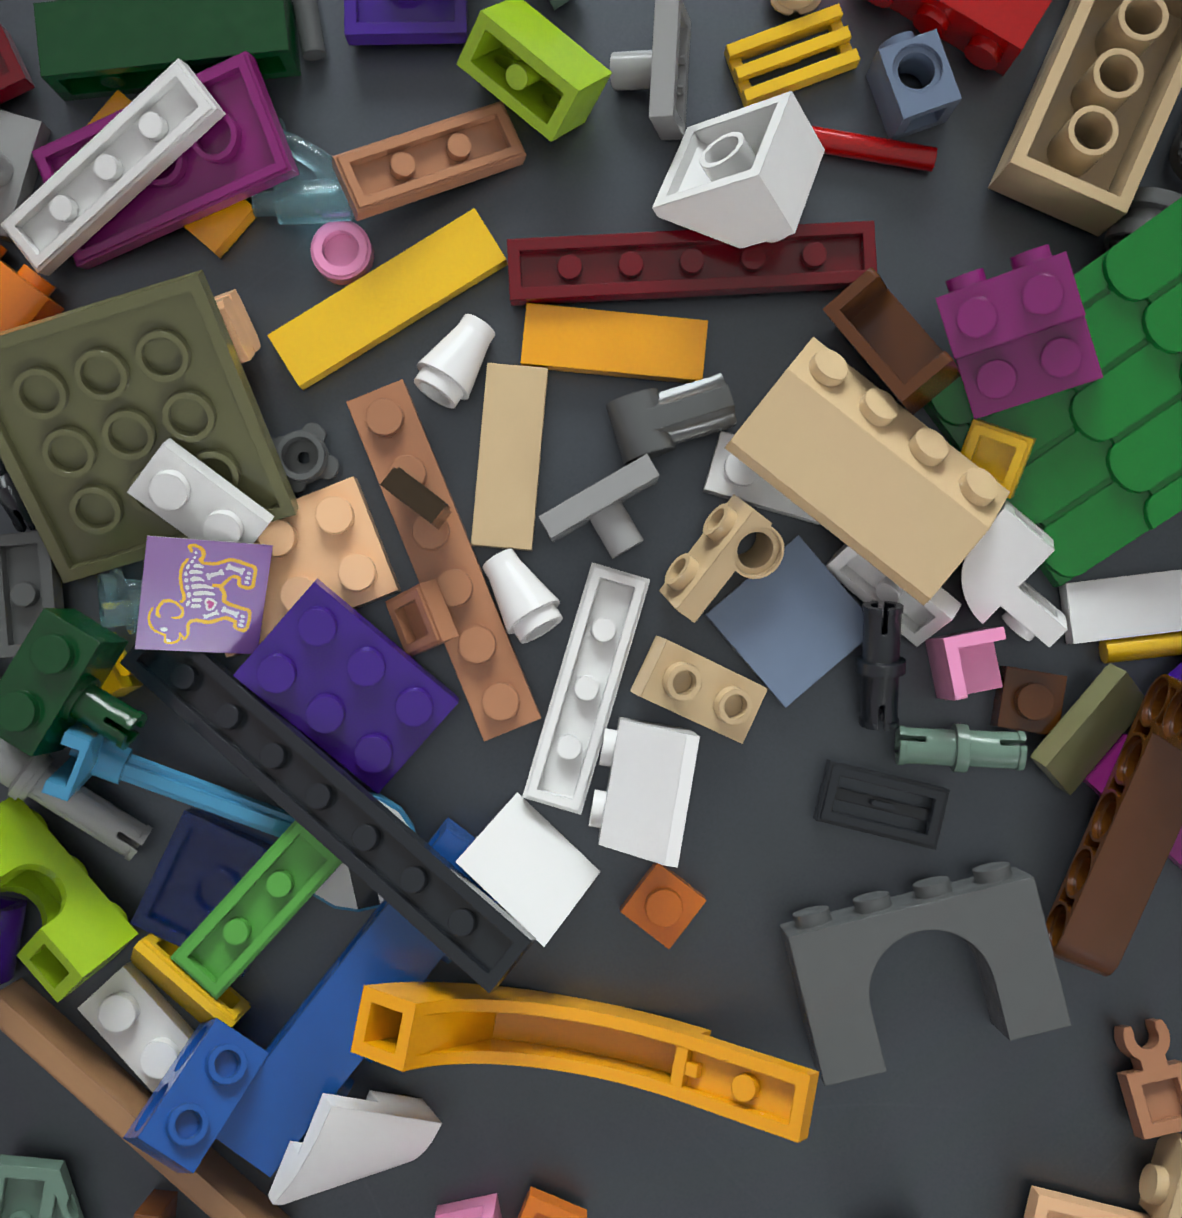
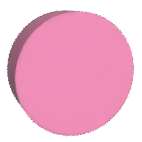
[310,219,374,285]

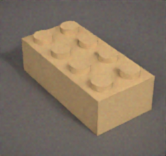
[988,0,1182,236]

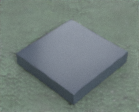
[704,535,864,708]

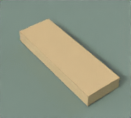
[471,363,549,551]

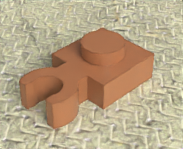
[1114,1018,1182,1140]

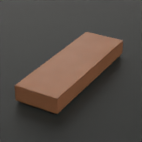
[332,101,527,221]

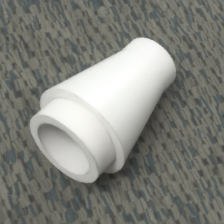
[414,314,495,409]
[482,549,563,644]

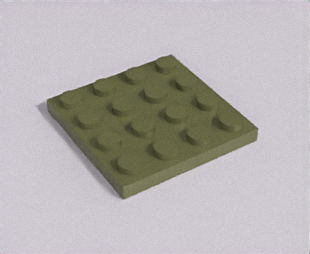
[0,269,298,583]

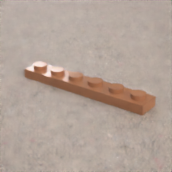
[346,379,542,742]

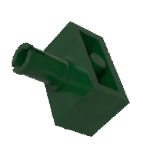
[0,608,147,757]

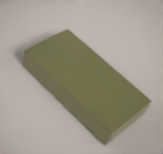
[1030,663,1145,796]

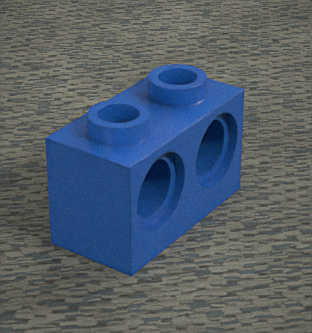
[123,1018,269,1174]

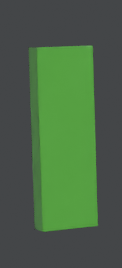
[170,820,343,1000]

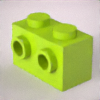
[456,0,612,142]

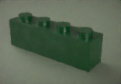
[33,0,302,101]

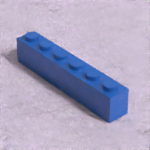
[216,817,498,1177]

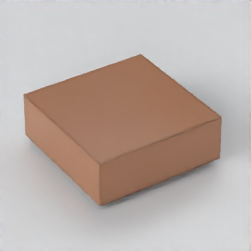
[385,578,459,657]

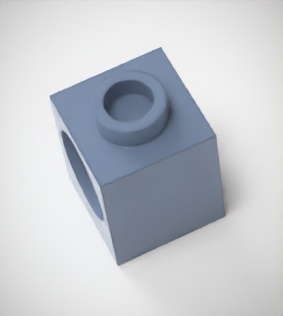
[865,29,962,140]

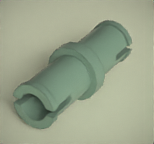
[894,723,1027,773]

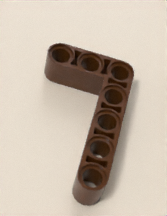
[1046,674,1182,977]

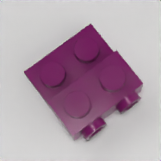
[935,244,1103,419]

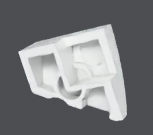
[268,1090,442,1205]

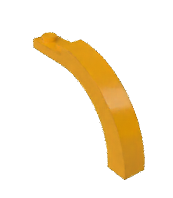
[350,982,819,1143]

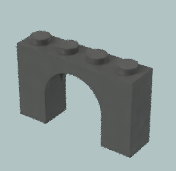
[779,861,1072,1086]

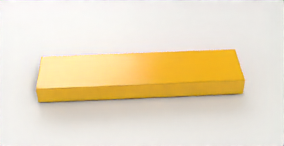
[267,208,508,391]

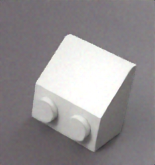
[652,91,825,249]
[588,717,700,868]

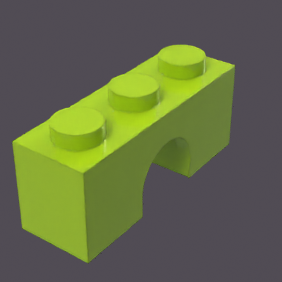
[0,797,138,1003]

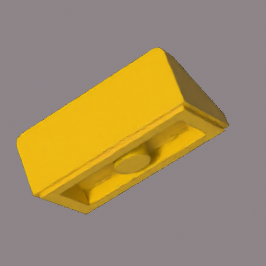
[130,927,251,1028]

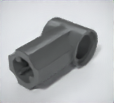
[606,373,737,465]

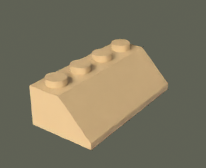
[725,337,1010,606]

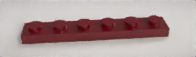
[507,221,877,306]

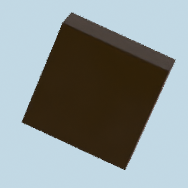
[380,467,452,530]

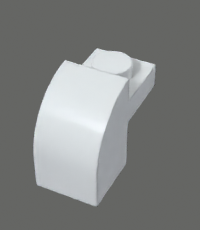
[961,500,1068,648]

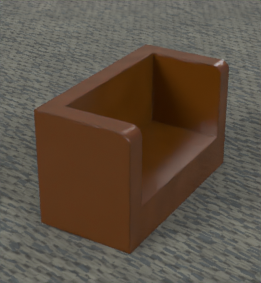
[822,267,961,415]

